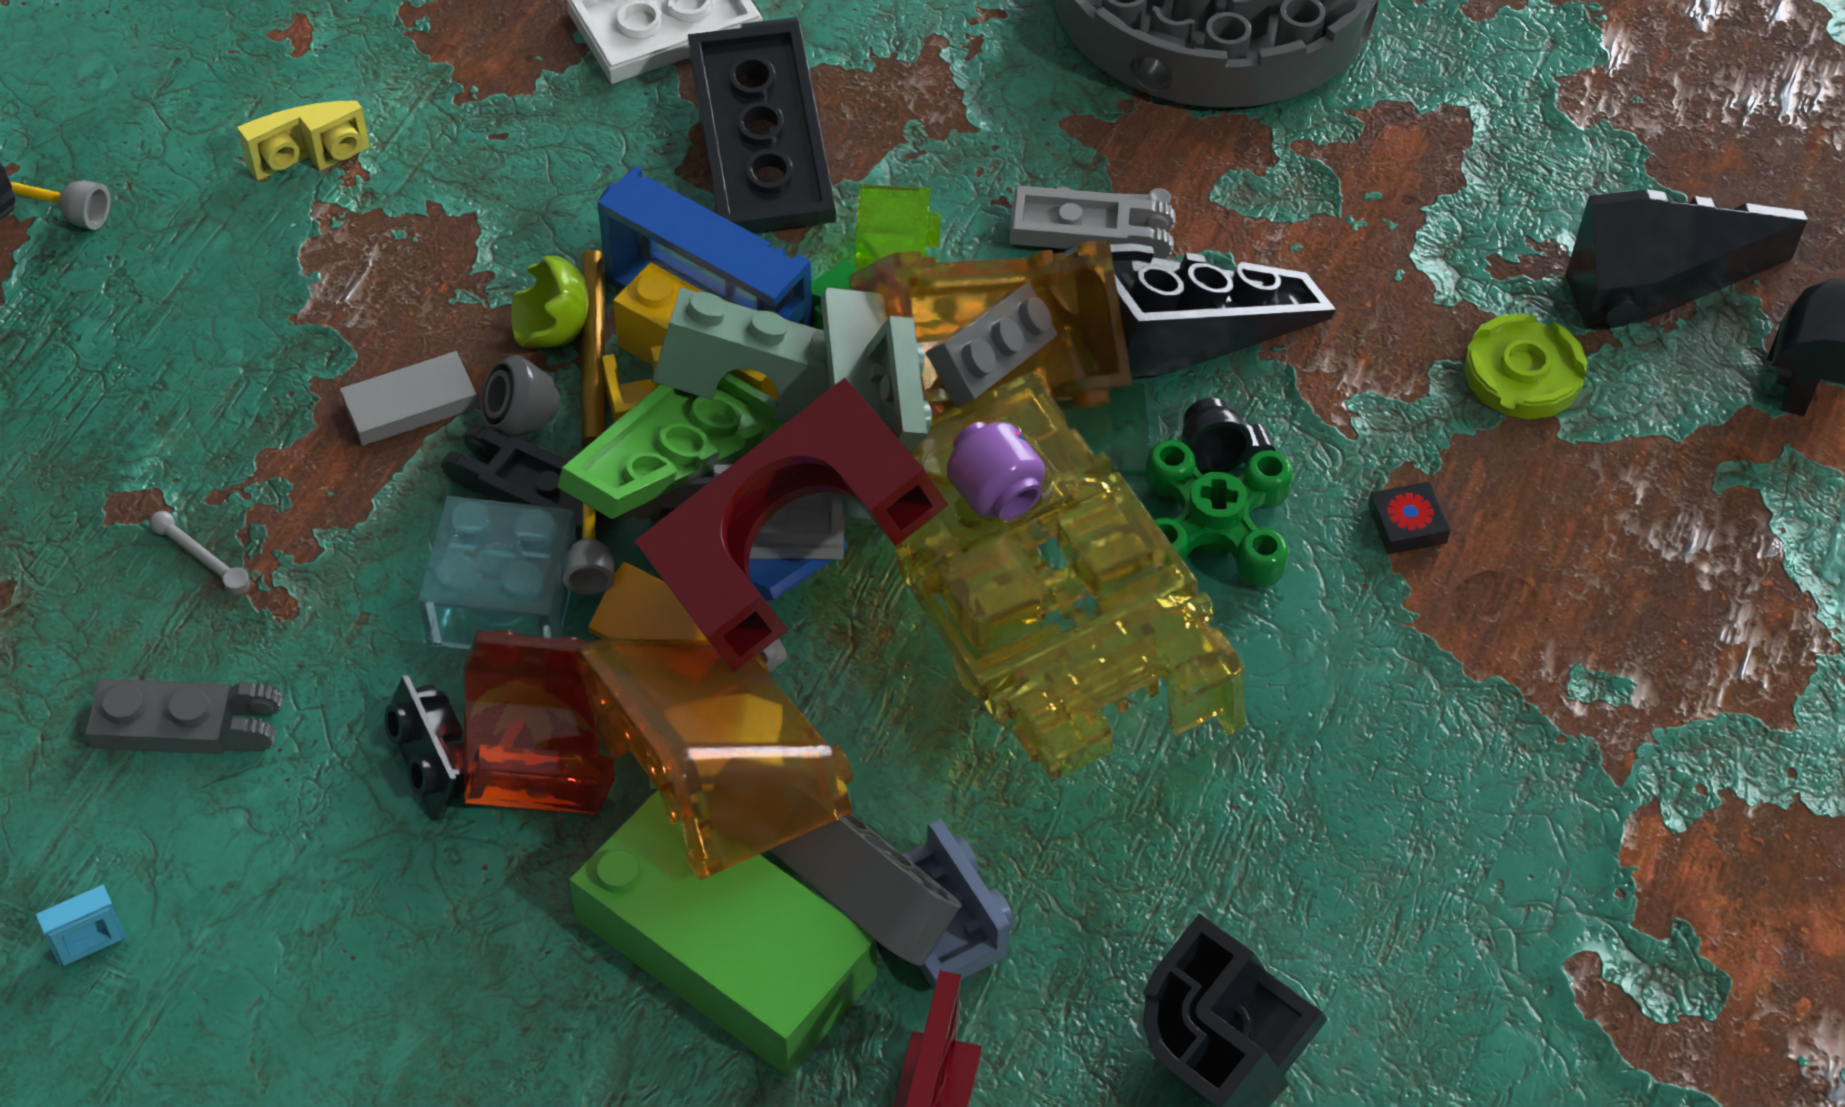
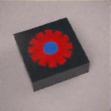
[1368,481,1451,554]

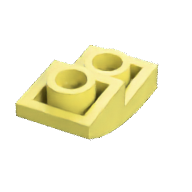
[237,100,370,181]

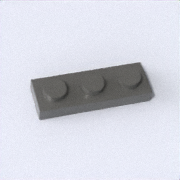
[925,282,1058,408]

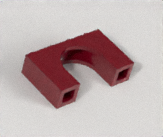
[634,377,949,672]

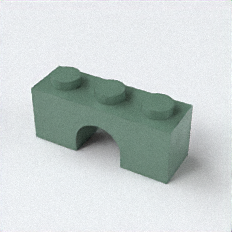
[652,287,830,422]

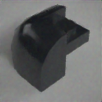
[1766,279,1845,417]
[1142,913,1327,1107]

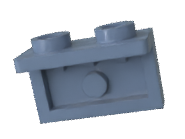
[903,819,1014,991]

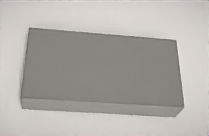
[340,351,479,446]

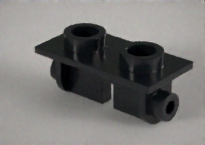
[384,675,486,821]

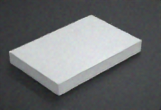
[567,0,763,84]

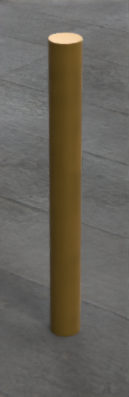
[581,250,606,449]

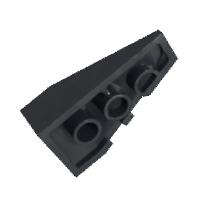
[1565,190,1807,329]

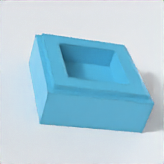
[36,885,126,966]

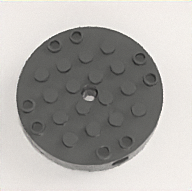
[1053,0,1380,107]

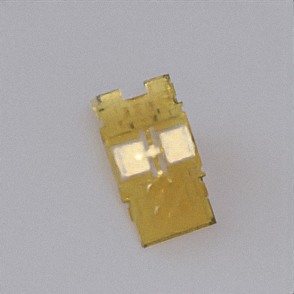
[891,371,1245,782]

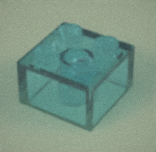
[418,496,578,659]

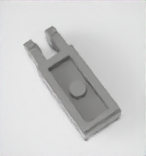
[1009,186,1176,259]

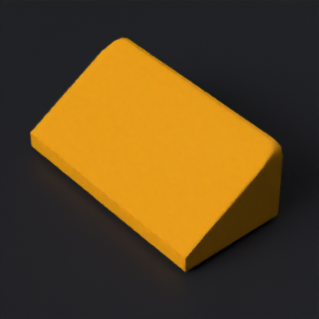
[588,562,721,688]

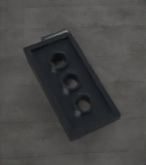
[688,17,836,233]

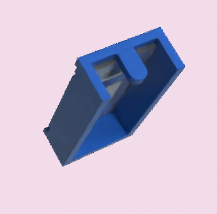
[597,166,812,327]

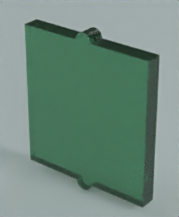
[1043,380,1151,481]

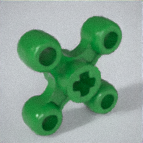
[1138,440,1293,588]

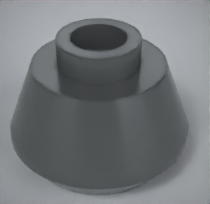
[481,355,560,438]

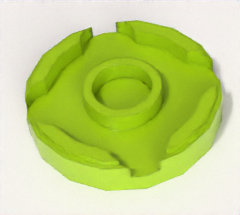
[1463,313,1587,420]

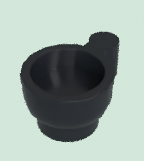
[1181,398,1276,474]

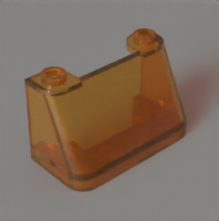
[848,241,1132,421]
[576,638,853,880]

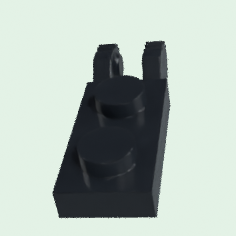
[440,424,606,540]

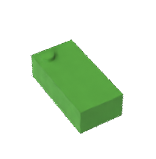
[569,785,877,1077]

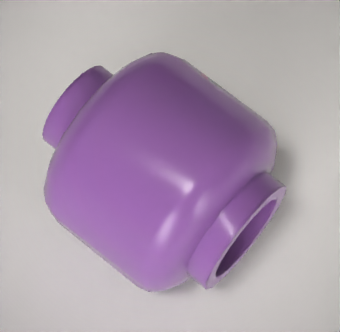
[947,422,1045,521]

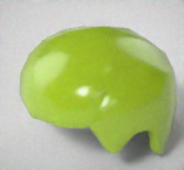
[511,256,589,349]

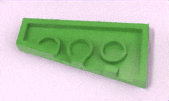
[557,373,786,519]

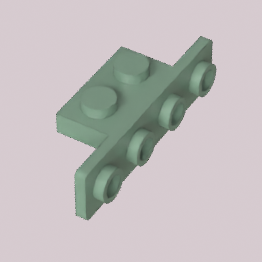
[821,288,932,525]

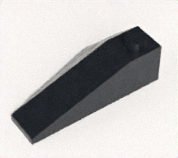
[1079,243,1336,378]

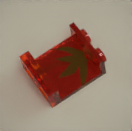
[463,630,615,814]

